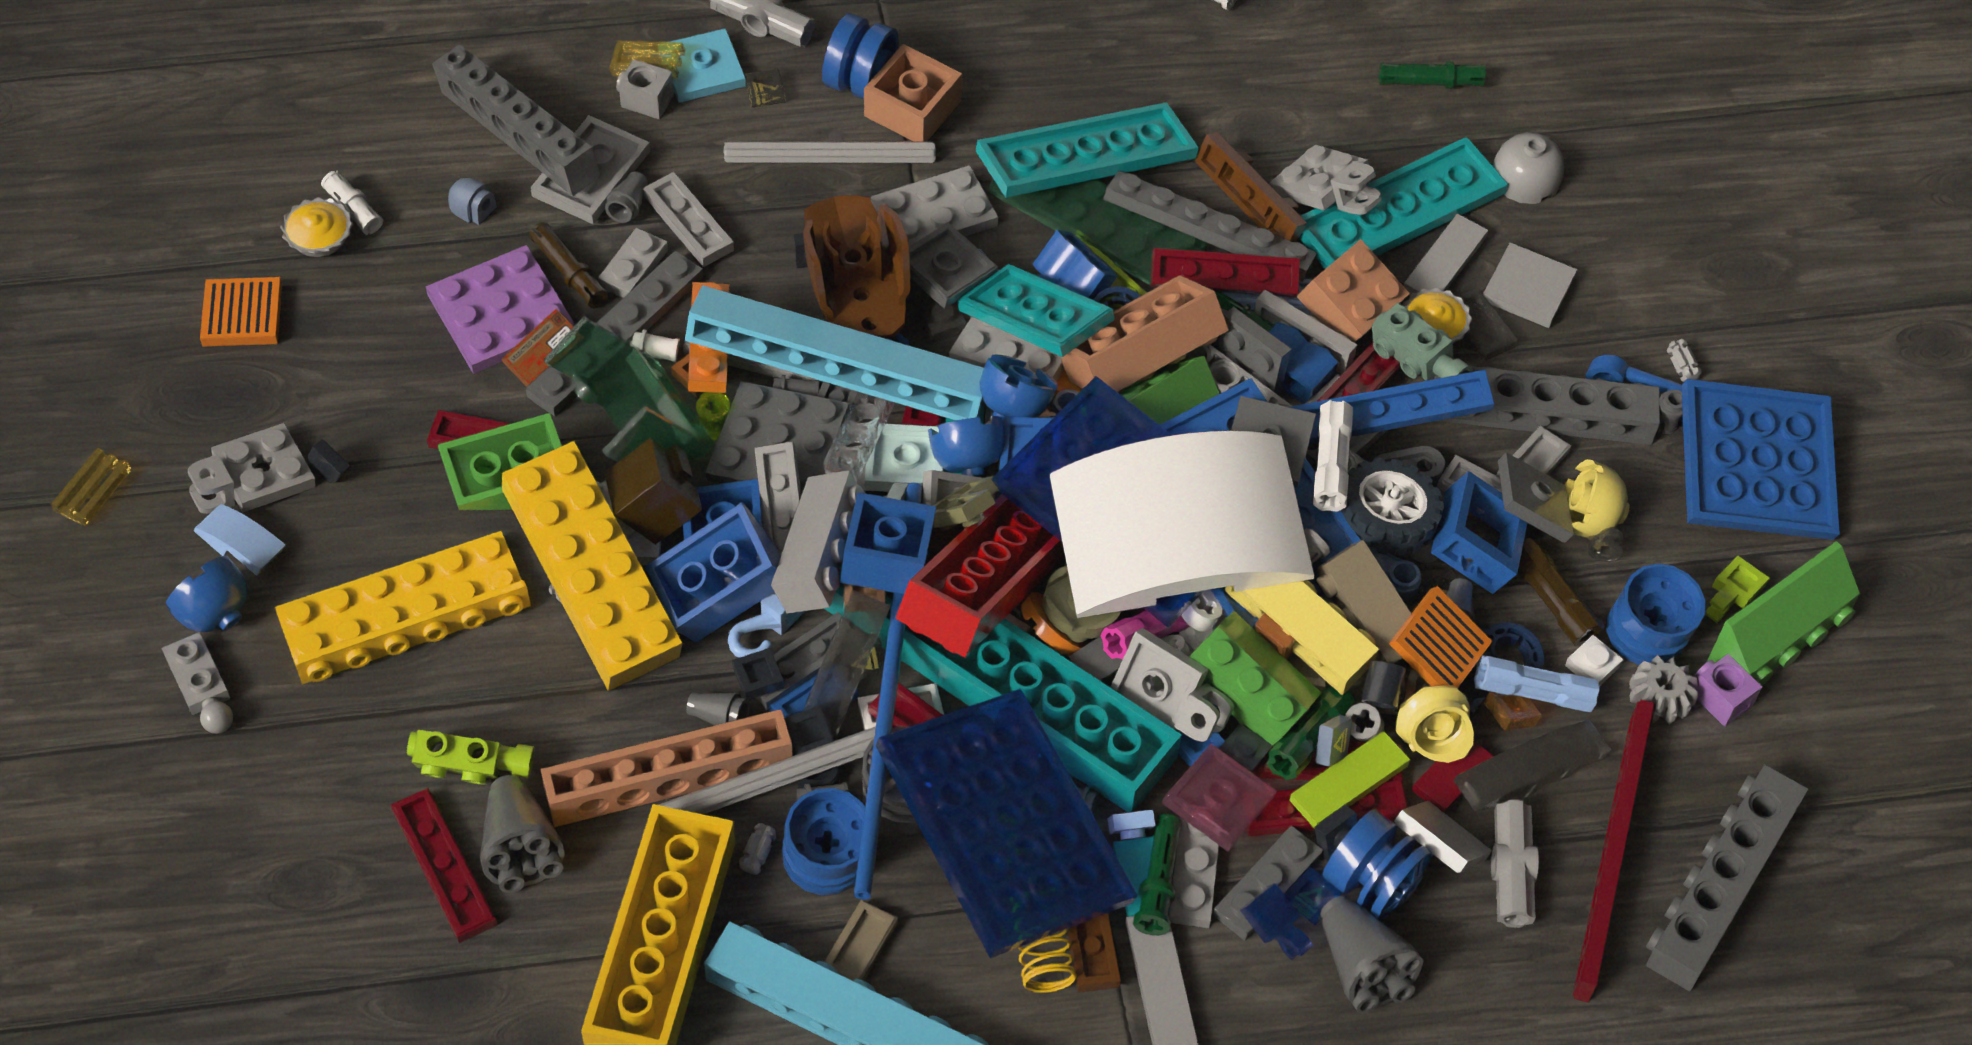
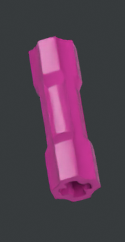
[1100,597,1189,660]

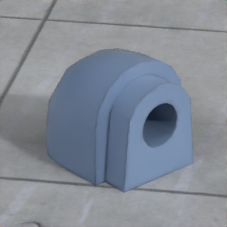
[448,178,497,225]

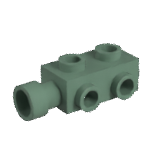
[1372,303,1473,381]

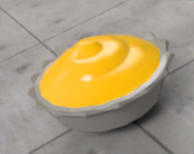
[280,197,353,257]
[1403,287,1473,343]

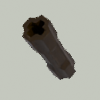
[1518,537,1604,646]

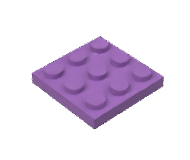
[426,245,574,374]

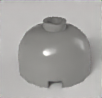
[1493,132,1564,204]

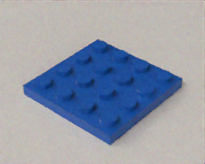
[1681,379,1839,540]

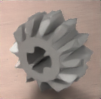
[1629,655,1698,725]

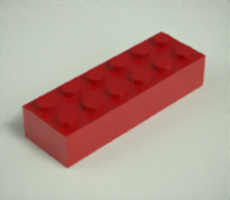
[895,487,1064,658]

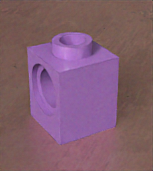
[1695,654,1762,727]

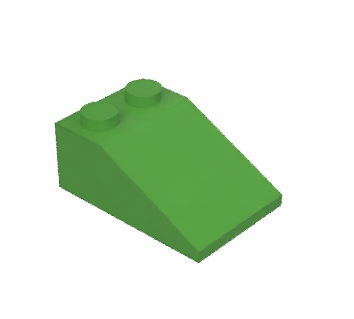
[438,413,562,510]

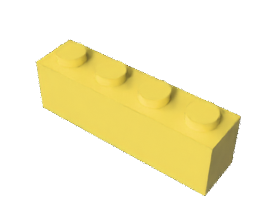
[1225,580,1379,695]

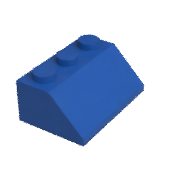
[645,502,781,643]

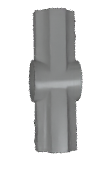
[710,0,815,47]
[1491,800,1539,928]

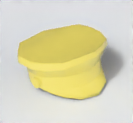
[1396,685,1474,763]

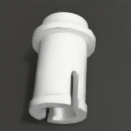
[631,329,680,362]

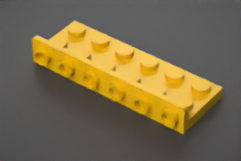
[275,531,531,685]

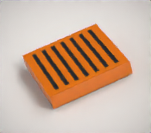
[200,277,282,347]
[1389,586,1492,689]

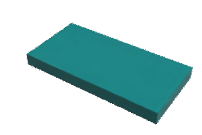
[957,264,1115,357]

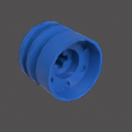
[1606,563,1705,665]
[782,788,865,895]
[1322,809,1432,921]

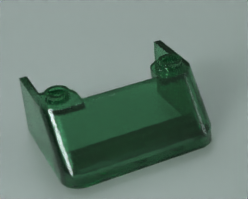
[544,316,714,462]

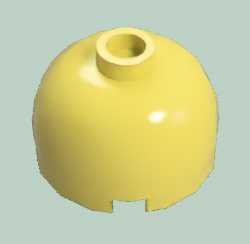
[1565,459,1629,538]

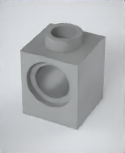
[616,59,674,120]

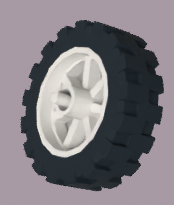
[1341,458,1444,556]

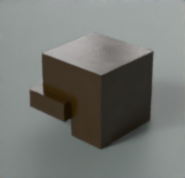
[604,438,702,545]

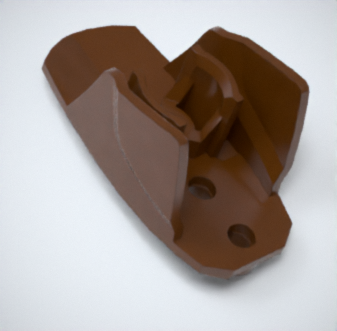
[803,195,910,339]

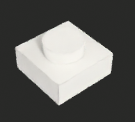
[1565,635,1623,687]

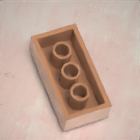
[1060,275,1229,400]

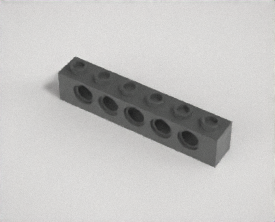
[432,44,601,196]
[1430,366,1660,445]
[1645,764,1808,992]

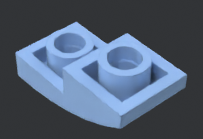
[194,504,285,576]

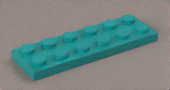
[976,102,1199,198]
[1299,137,1509,269]

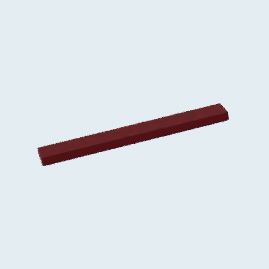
[1572,699,1654,1003]

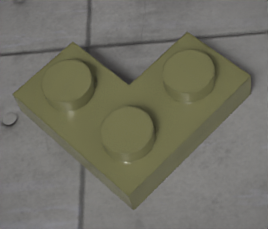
[933,476,1000,532]

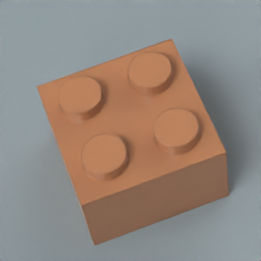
[864,44,962,142]
[1296,239,1410,343]

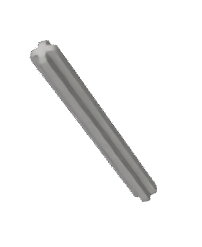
[724,141,936,163]
[659,726,876,814]

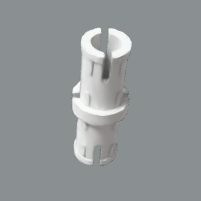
[321,170,383,235]

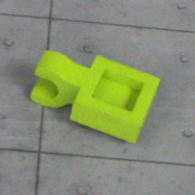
[1705,556,1769,623]

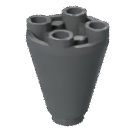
[480,775,565,893]
[1321,896,1423,1014]

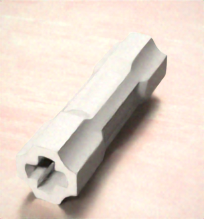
[1313,400,1353,512]

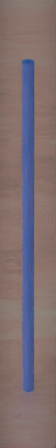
[854,483,923,900]

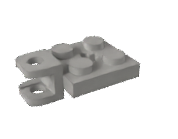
[1269,145,1382,215]
[188,423,315,514]
[1110,628,1234,742]

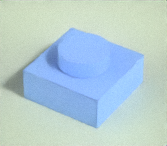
[1107,810,1155,840]

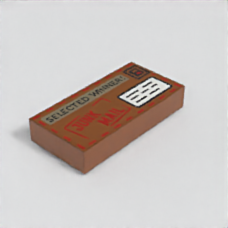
[501,308,582,387]

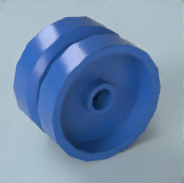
[822,13,899,100]

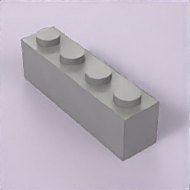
[771,470,864,614]

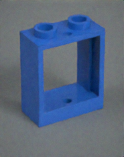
[1431,471,1527,594]

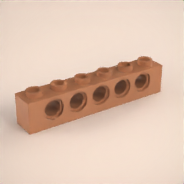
[541,709,792,827]

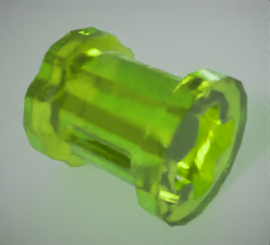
[696,392,730,440]

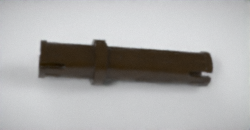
[529,222,609,309]

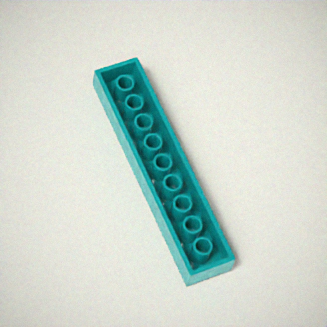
[824,571,1182,813]

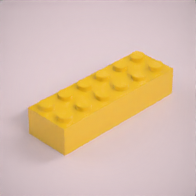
[502,441,682,691]
[581,804,735,1045]

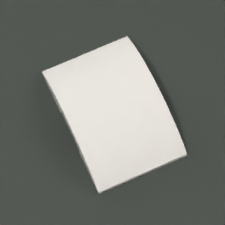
[1050,431,1314,618]

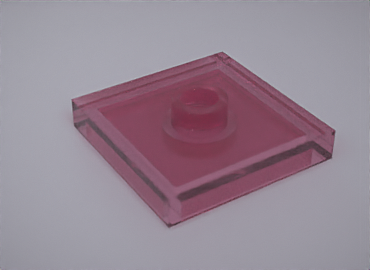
[1162,744,1277,851]

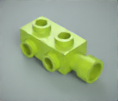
[407,730,535,785]

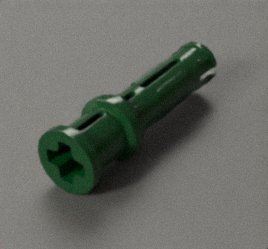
[1133,814,1182,936]

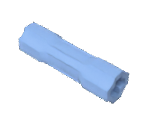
[1474,655,1599,713]

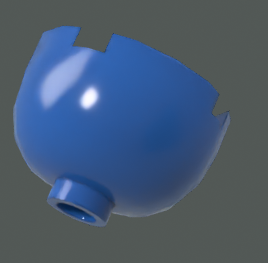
[979,354,1058,420]
[928,416,1005,477]
[166,555,248,632]

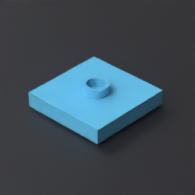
[659,29,746,103]

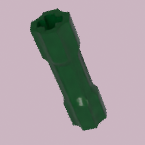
[1267,686,1355,781]

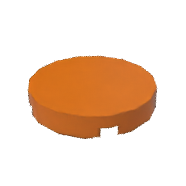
[1021,592,1089,655]

